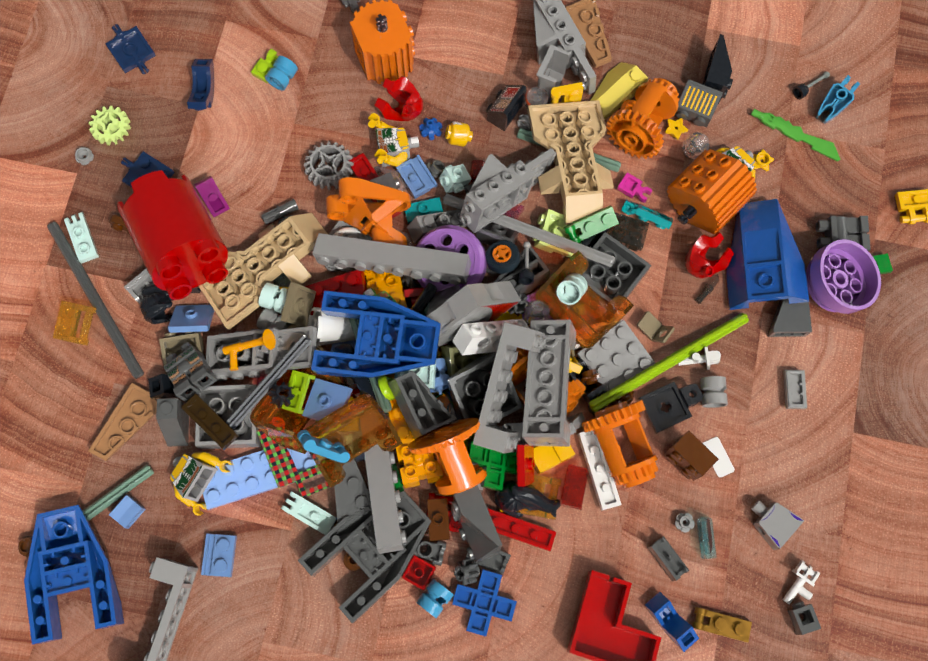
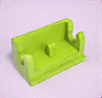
[282,370,316,414]

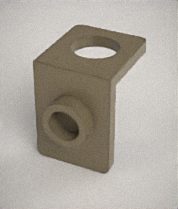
[637,311,675,343]

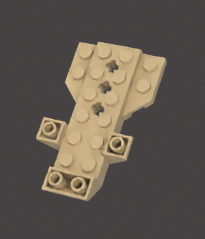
[527,100,614,225]
[199,213,327,330]

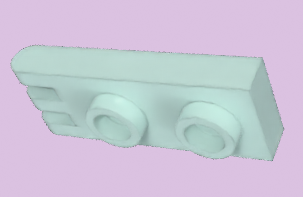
[64,212,99,264]
[281,491,337,535]

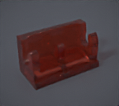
[560,464,589,510]

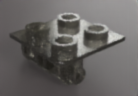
[608,213,649,252]

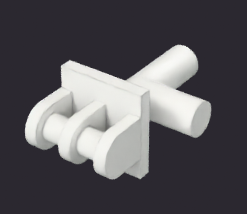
[679,347,721,370]
[782,560,820,605]

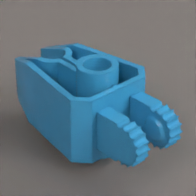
[816,75,860,124]

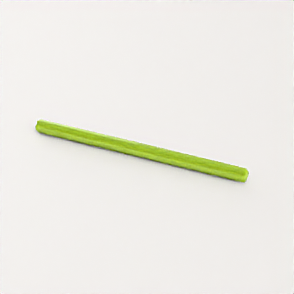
[589,313,749,412]

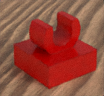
[404,287,423,306]

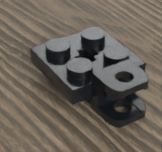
[639,382,703,434]

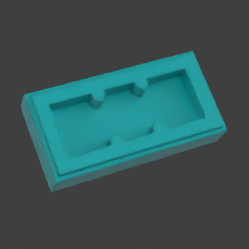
[405,197,443,224]

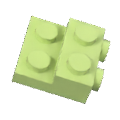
[532,209,580,258]

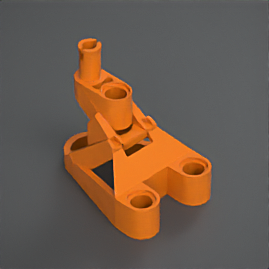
[326,177,411,246]

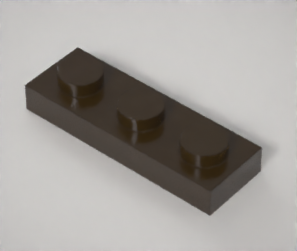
[181,394,239,450]

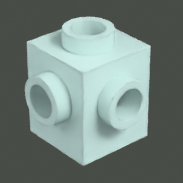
[439,164,472,194]

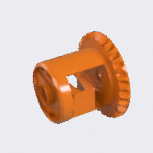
[408,418,487,495]

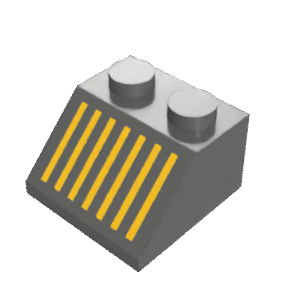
[675,79,723,128]

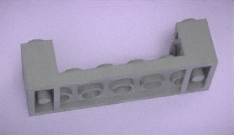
[522,320,576,447]
[473,322,546,453]
[144,557,198,661]

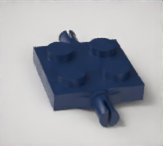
[105,24,156,74]
[121,151,175,188]

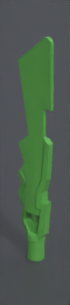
[751,109,840,161]

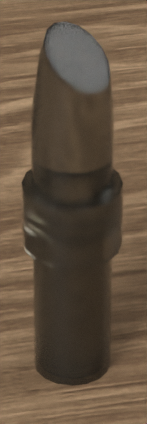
[695,274,719,304]

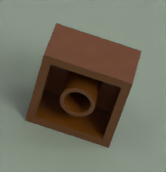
[665,431,719,481]

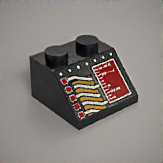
[486,85,526,131]

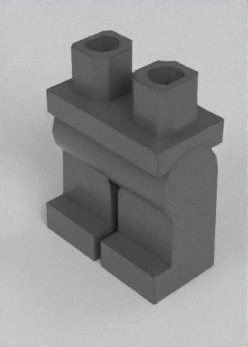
[815,216,871,251]

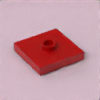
[517,442,535,487]

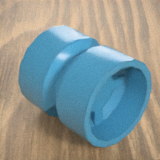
[265,56,298,91]
[416,579,454,619]

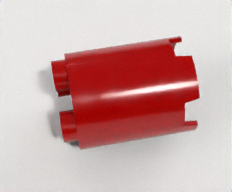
[117,170,228,300]

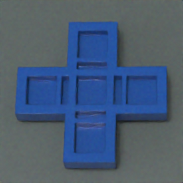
[452,570,517,636]

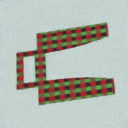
[257,420,347,498]

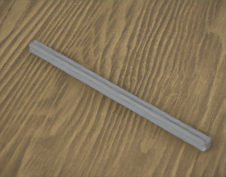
[443,194,615,267]

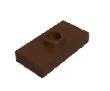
[427,498,450,541]

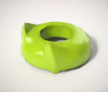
[378,375,395,400]

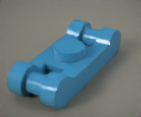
[297,430,350,463]

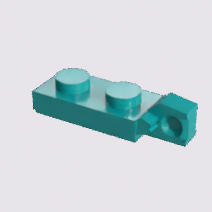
[621,199,673,229]

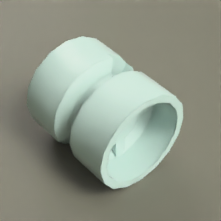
[556,273,588,305]
[259,282,288,313]

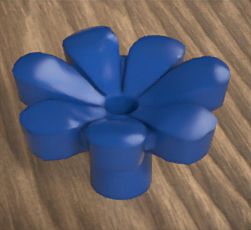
[419,118,443,140]

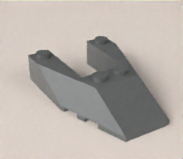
[298,491,431,623]

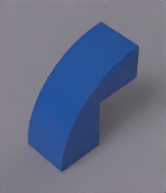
[645,592,699,652]

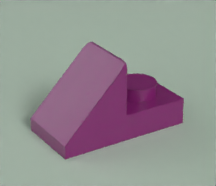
[194,176,230,217]

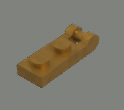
[692,607,752,643]

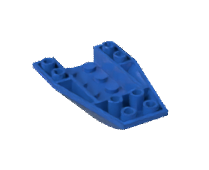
[726,199,809,310]

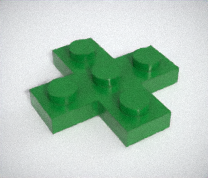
[467,441,517,491]

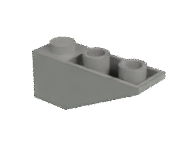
[407,209,467,244]

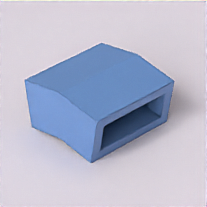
[109,494,146,529]

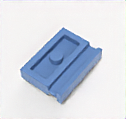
[396,155,438,199]
[201,534,237,577]

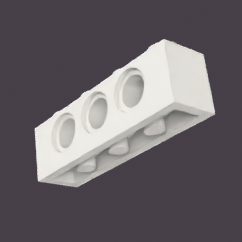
[453,319,530,355]

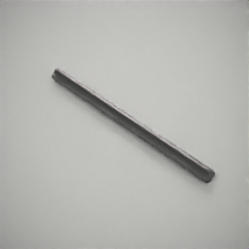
[47,222,144,379]

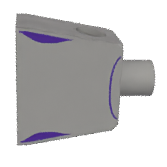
[751,500,804,550]

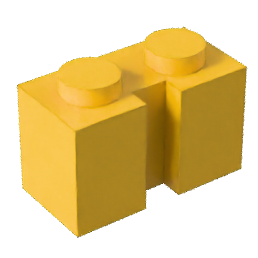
[534,445,575,475]

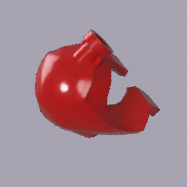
[375,76,423,121]
[685,232,734,279]

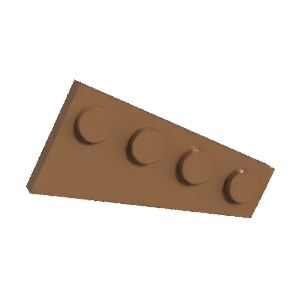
[565,0,612,68]
[88,383,160,461]

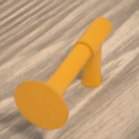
[222,329,276,371]

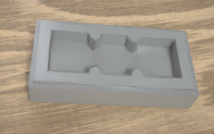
[783,370,807,409]

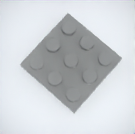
[577,320,655,392]

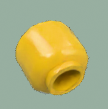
[445,121,473,147]

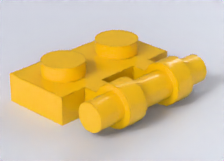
[895,189,928,225]

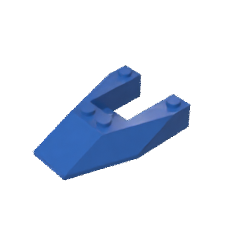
[311,291,441,378]
[24,505,124,644]

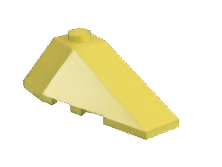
[590,62,648,120]

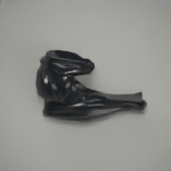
[140,285,201,325]
[495,480,561,518]

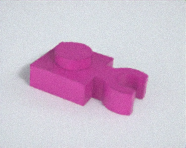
[617,172,652,203]

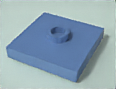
[168,305,215,333]
[302,378,353,427]

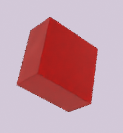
[402,555,436,590]

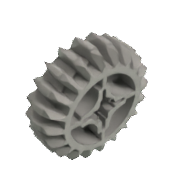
[304,141,354,191]

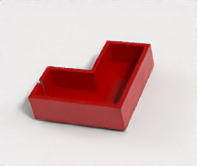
[567,570,662,661]

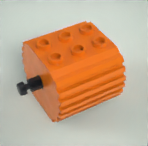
[350,0,415,84]
[667,149,757,234]

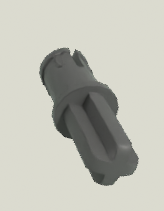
[262,199,299,225]

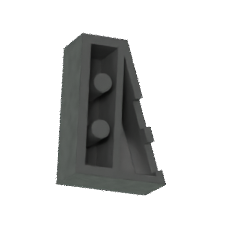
[494,246,550,295]
[388,371,457,439]
[332,450,371,523]

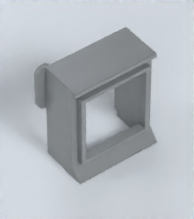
[535,44,572,103]

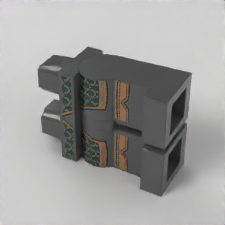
[164,342,217,402]

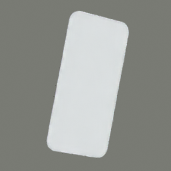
[703,437,735,477]

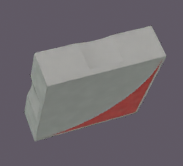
[426,281,521,346]

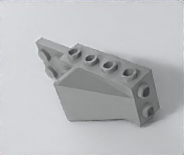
[533,0,596,95]
[459,148,556,233]
[206,326,317,381]

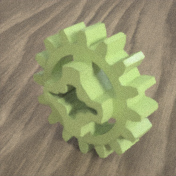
[89,106,131,146]

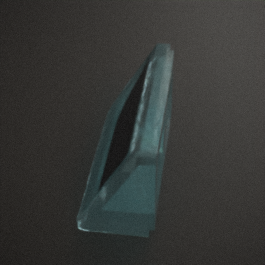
[697,517,717,559]

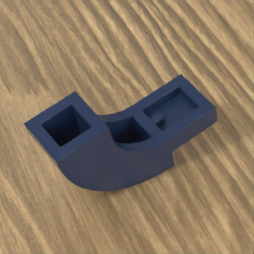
[187,59,215,111]

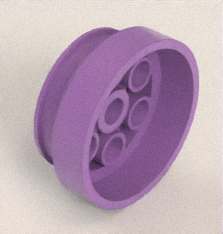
[416,225,487,292]
[806,239,881,314]

